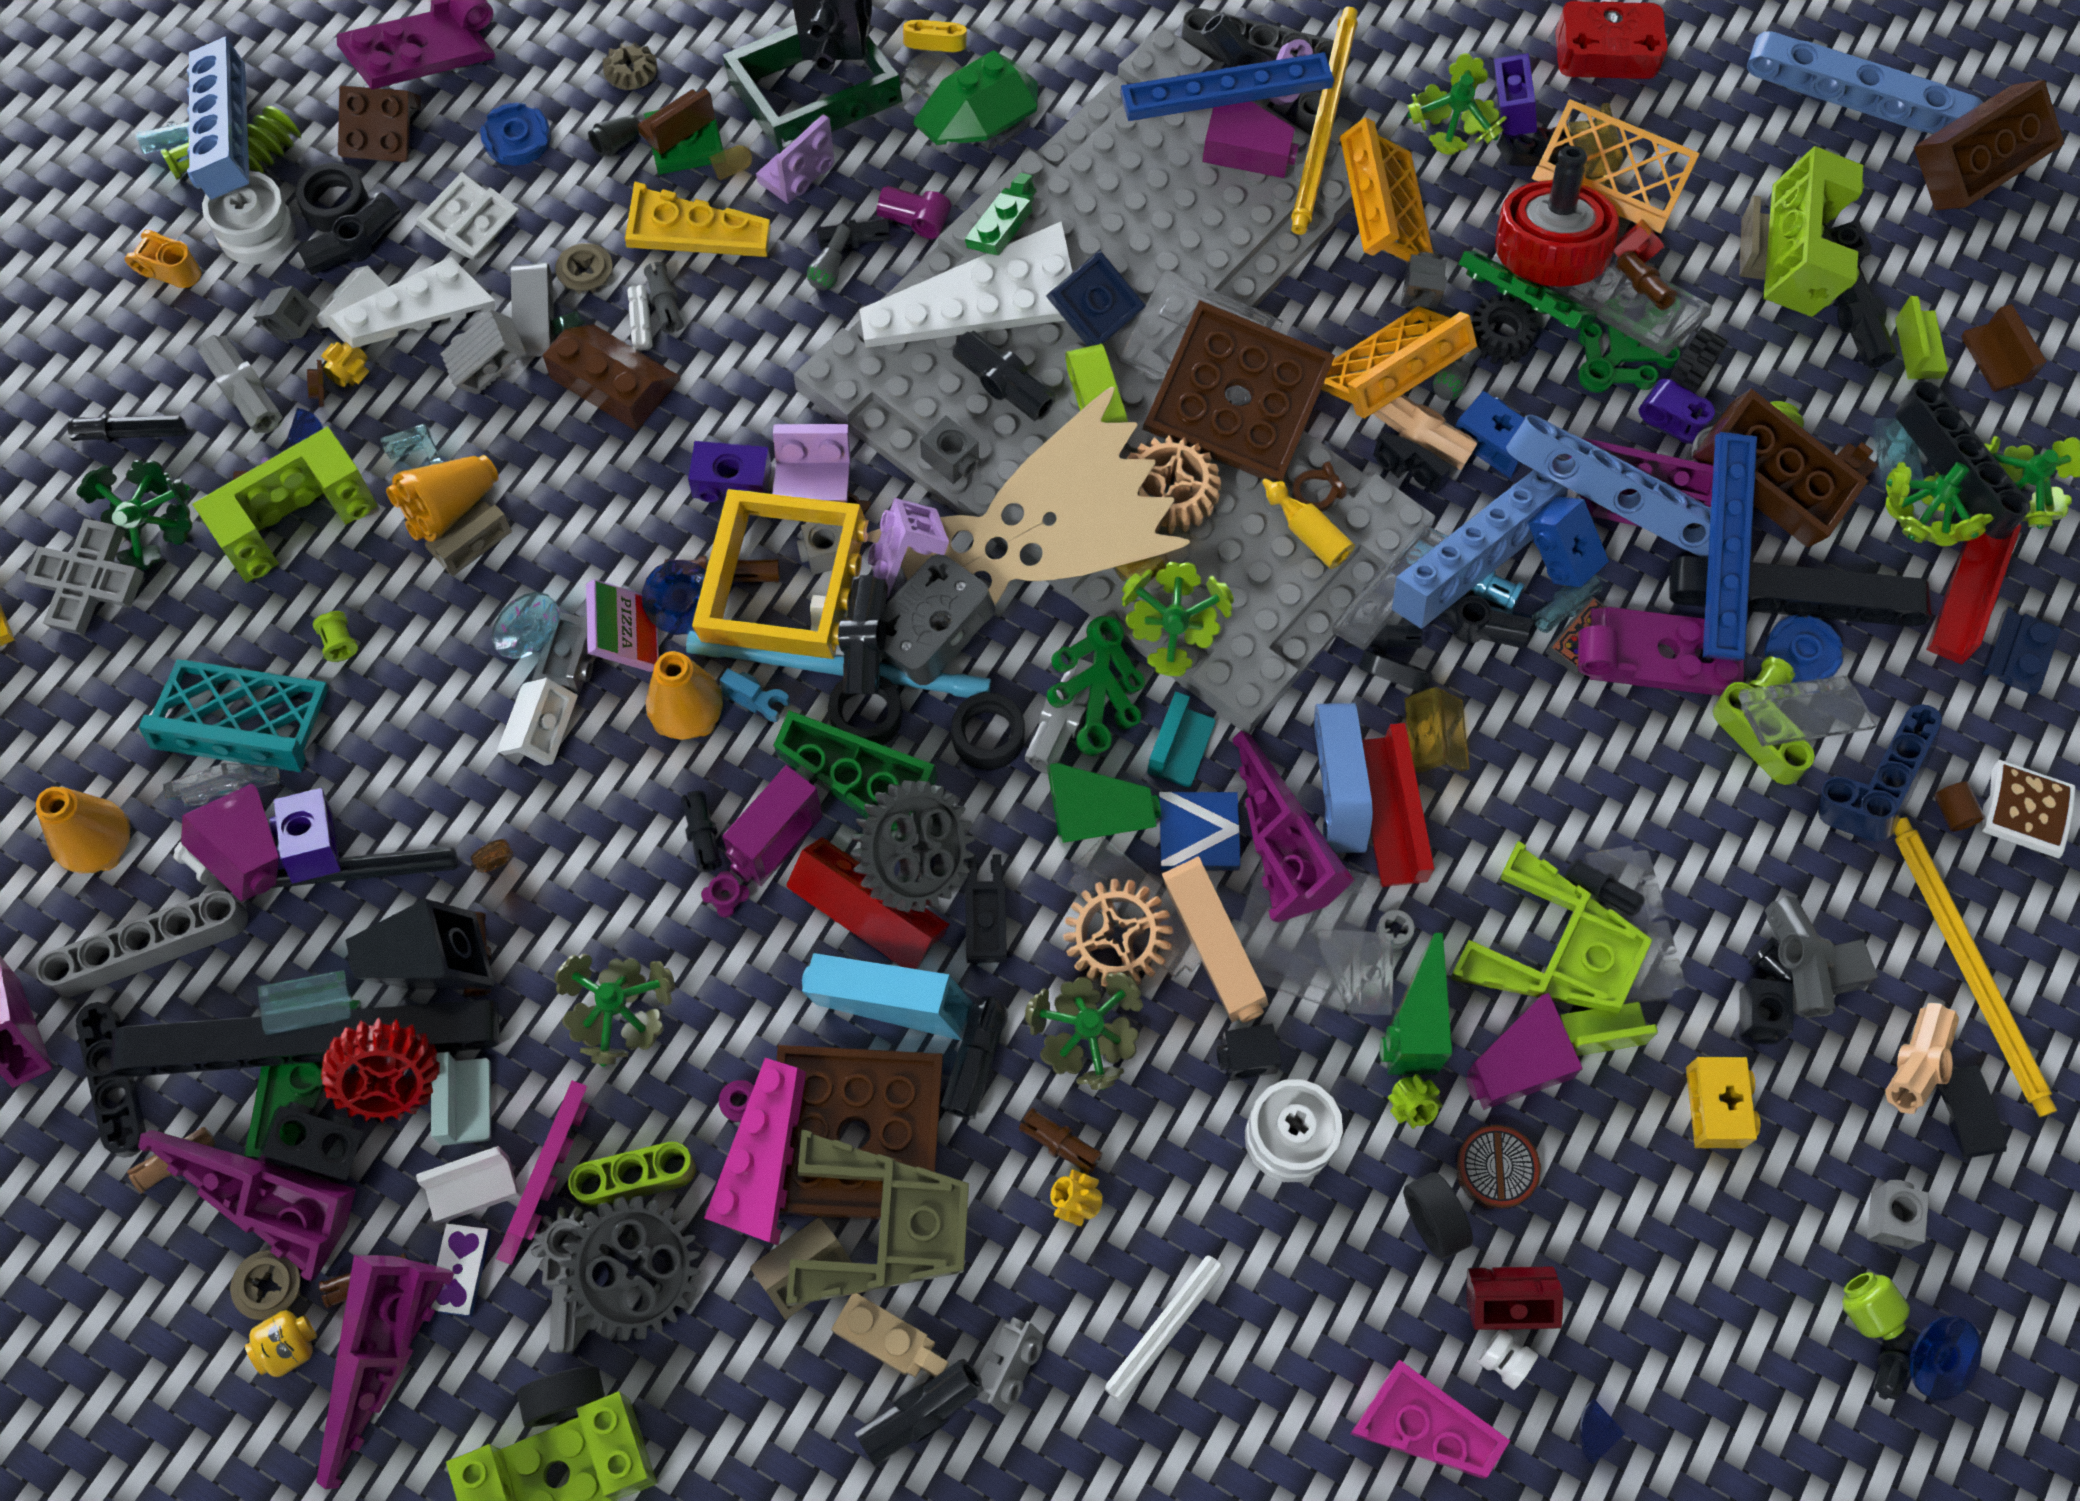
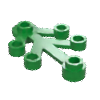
[1578,297,1680,393]
[1047,616,1145,756]

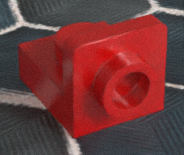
[1614,219,1664,263]

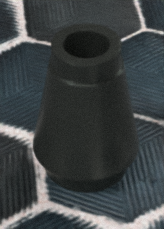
[588,114,640,157]

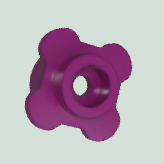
[701,871,750,918]

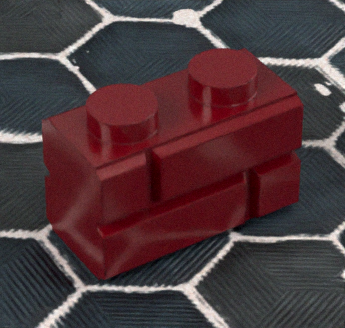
[1466,1266,1563,1330]

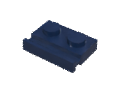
[1981,607,2061,696]

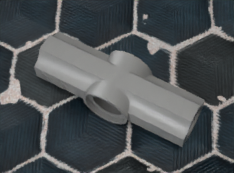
[198,335,283,434]
[1025,659,1093,774]

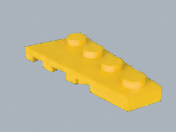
[625,181,771,257]

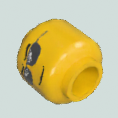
[245,1310,317,1378]

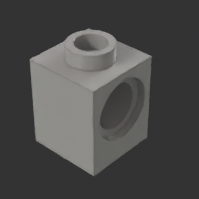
[796,523,843,575]
[1867,1180,1929,1250]

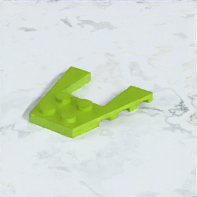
[1451,841,1652,1014]

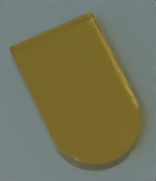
[709,145,752,180]

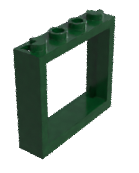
[723,25,903,154]

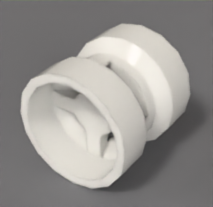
[1477,1329,1538,1390]

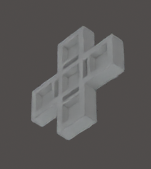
[24,519,144,636]

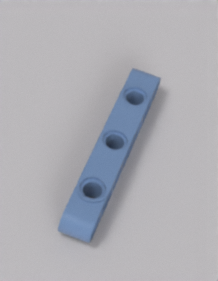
[1747,31,1983,134]
[1506,415,1711,558]

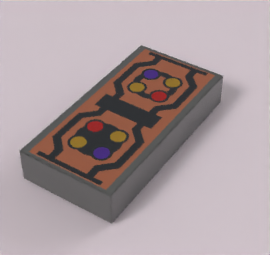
[1546,596,1607,675]

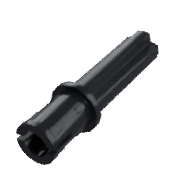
[67,413,186,443]

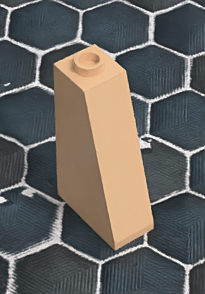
[1162,856,1269,1023]

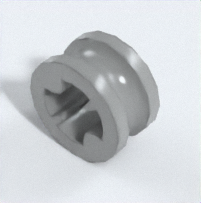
[1376,910,1415,950]

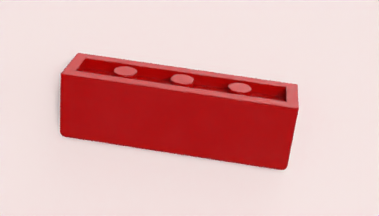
[1926,524,2022,665]
[1362,723,1435,887]
[786,837,950,969]

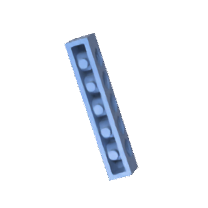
[187,36,249,200]
[1392,470,1568,629]

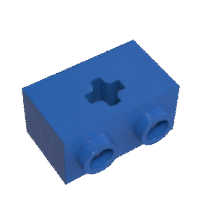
[1455,391,1526,479]
[1527,497,1609,587]

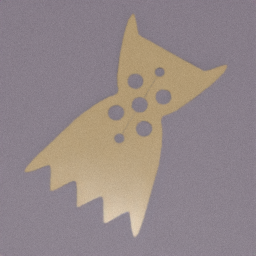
[867,387,1190,605]

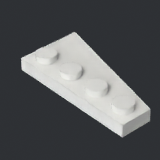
[330,257,495,348]

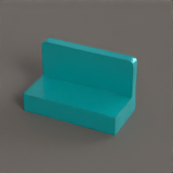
[1147,691,1216,788]

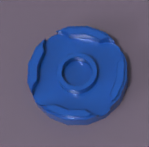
[480,102,551,166]
[1764,615,1844,688]

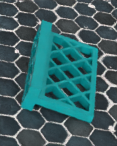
[138,659,329,773]

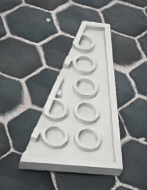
[859,221,1072,348]

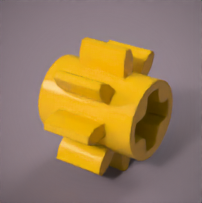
[321,341,370,387]
[1050,1169,1103,1226]

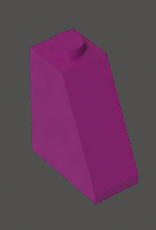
[1202,101,1299,178]
[181,783,279,902]
[0,956,52,1088]
[1466,993,1583,1110]

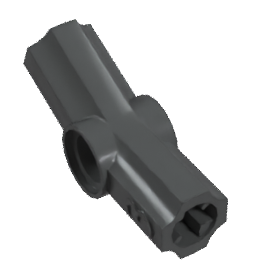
[1764,896,1836,1018]

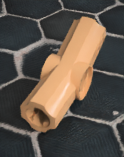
[1373,394,1478,470]
[1885,1003,1959,1114]

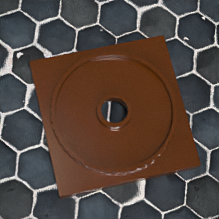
[1142,300,1335,482]
[776,1045,943,1220]

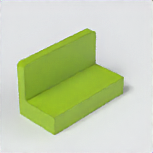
[1895,296,1948,379]
[1560,1002,1658,1056]

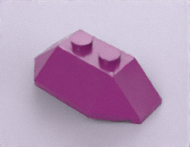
[1569,437,1713,527]

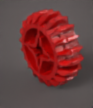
[321,1017,440,1124]

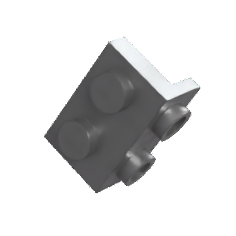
[532,611,593,694]

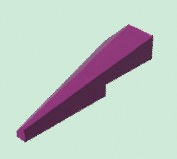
[1232,730,1355,923]
[138,1129,356,1281]
[316,1255,454,1489]

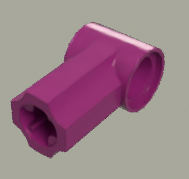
[876,186,952,239]

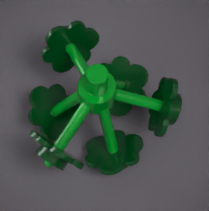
[76,460,192,571]

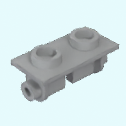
[974,1317,1045,1415]

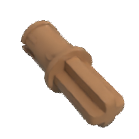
[127,1127,215,1193]

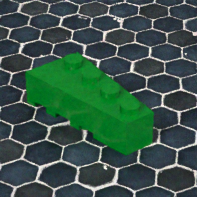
[773,710,938,836]

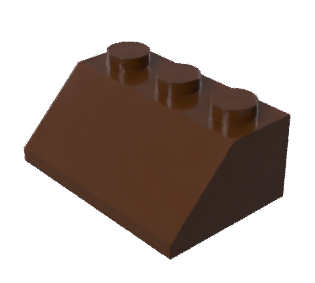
[542,324,681,431]

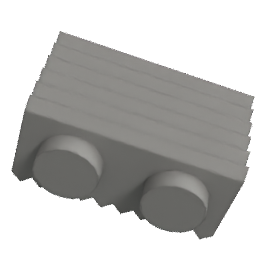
[440,309,526,394]

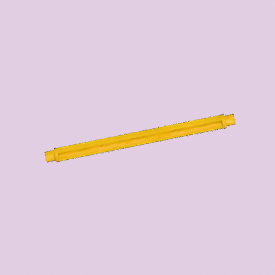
[1291,7,1358,235]
[1894,817,2057,1118]

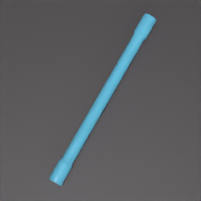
[686,630,991,698]

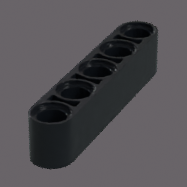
[1895,381,2030,539]

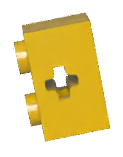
[1686,1057,1761,1148]

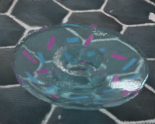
[491,592,560,659]

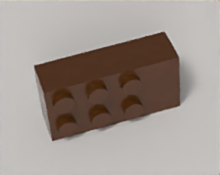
[1914,80,2065,210]
[1692,388,1869,548]

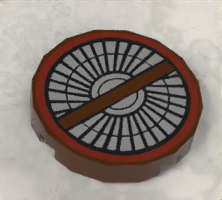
[1456,1125,1541,1209]

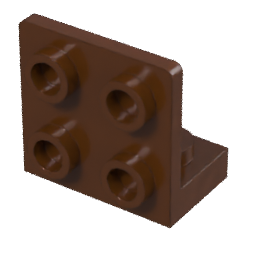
[338,85,421,162]

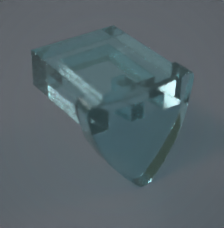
[380,424,442,465]

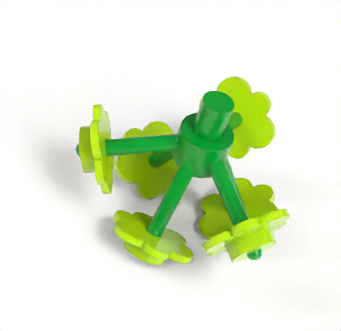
[1407,53,1507,155]
[1984,436,2080,529]
[1886,462,1993,546]
[1121,562,1234,677]

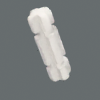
[627,285,653,351]

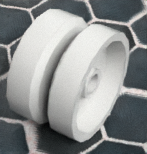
[202,171,296,265]
[1245,1079,1343,1182]

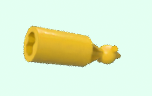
[1262,479,1355,569]

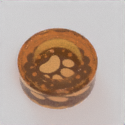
[470,839,513,873]

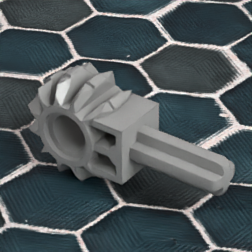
[531,1207,605,1353]

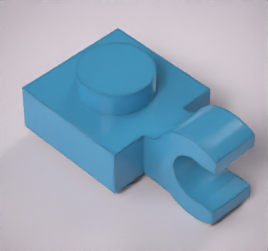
[719,668,790,722]

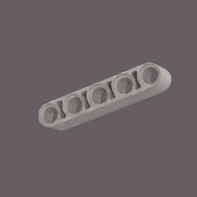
[36,890,248,997]

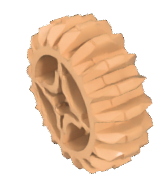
[1127,435,1221,535]
[1063,879,1173,987]

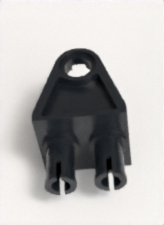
[792,0,872,74]

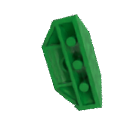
[914,50,1038,145]

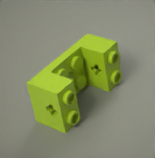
[1763,146,1864,317]
[192,426,378,583]
[446,1391,658,1501]

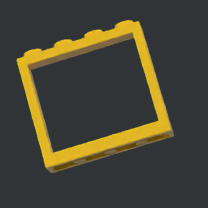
[692,489,869,659]

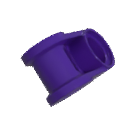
[1638,379,1715,444]

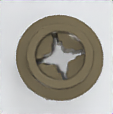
[603,41,657,90]
[555,243,613,295]
[230,1250,303,1320]

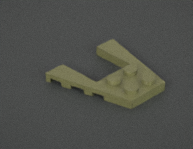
[786,1130,969,1306]

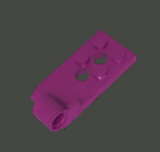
[337,0,495,90]
[1578,607,1744,696]

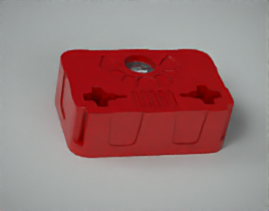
[1555,1,1668,79]

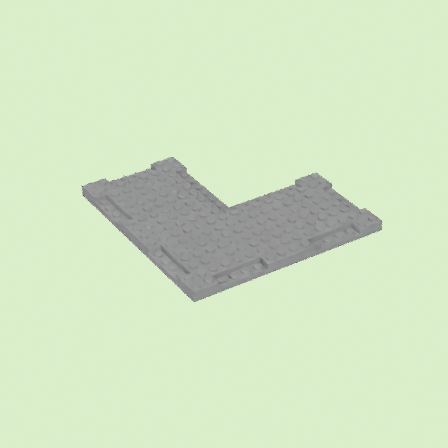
[793,25,1435,734]

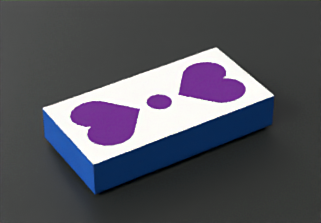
[432,1223,491,1317]

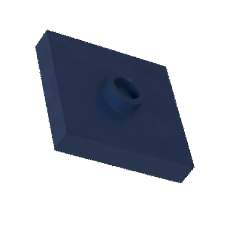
[1046,250,1146,347]

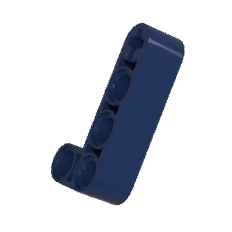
[1818,704,1942,842]

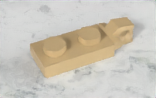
[831,1293,949,1378]

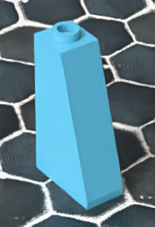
[802,953,973,1040]

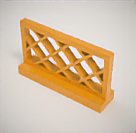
[1531,99,1700,234]
[1340,117,1433,262]
[1321,306,1477,419]

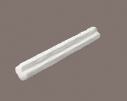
[1105,1255,1224,1402]

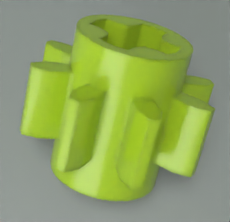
[1388,1074,1442,1129]

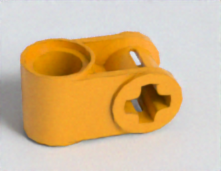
[124,229,202,288]

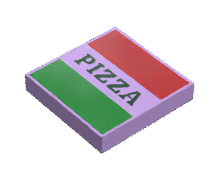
[586,579,659,672]

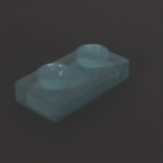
[1872,418,1924,489]

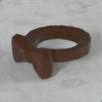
[1292,461,1347,512]

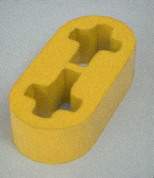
[903,20,967,52]

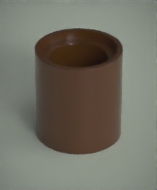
[1934,781,1985,832]

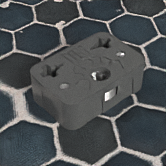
[880,554,996,685]

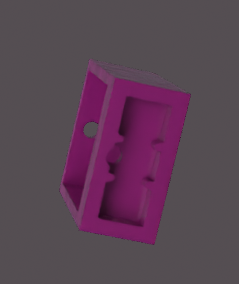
[722,765,823,887]

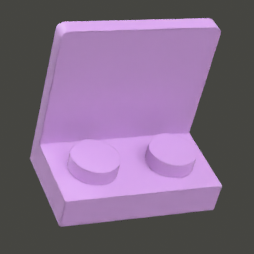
[756,114,835,204]
[772,424,851,503]
[868,498,949,598]

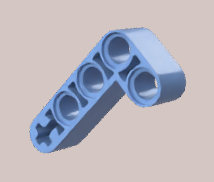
[1314,703,1373,853]

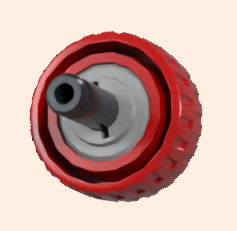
[1495,146,1619,287]

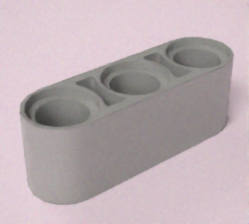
[511,263,555,358]

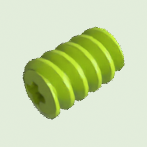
[247,106,301,174]

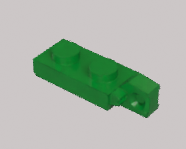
[965,173,1037,256]

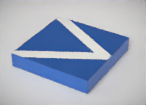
[1159,792,1241,871]

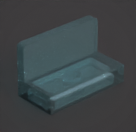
[258,970,352,1035]

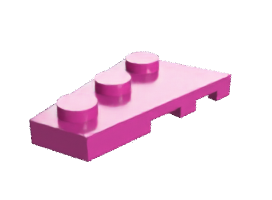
[1350,1360,1511,1479]

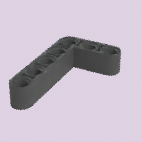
[1181,8,1334,136]

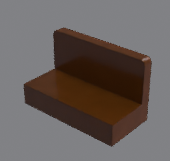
[637,89,715,155]
[1961,304,2047,392]

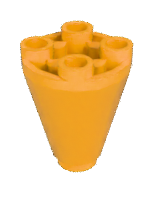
[386,455,499,542]
[645,651,723,740]
[36,787,130,874]

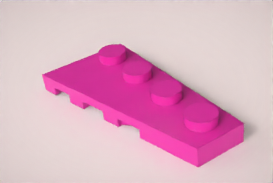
[704,1058,806,1246]
[496,1080,589,1265]

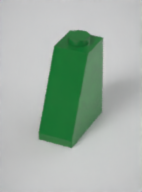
[1046,763,1161,843]

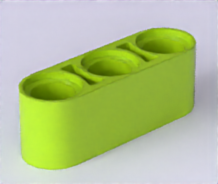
[1065,344,1128,423]
[1712,682,1815,785]
[568,1141,696,1208]

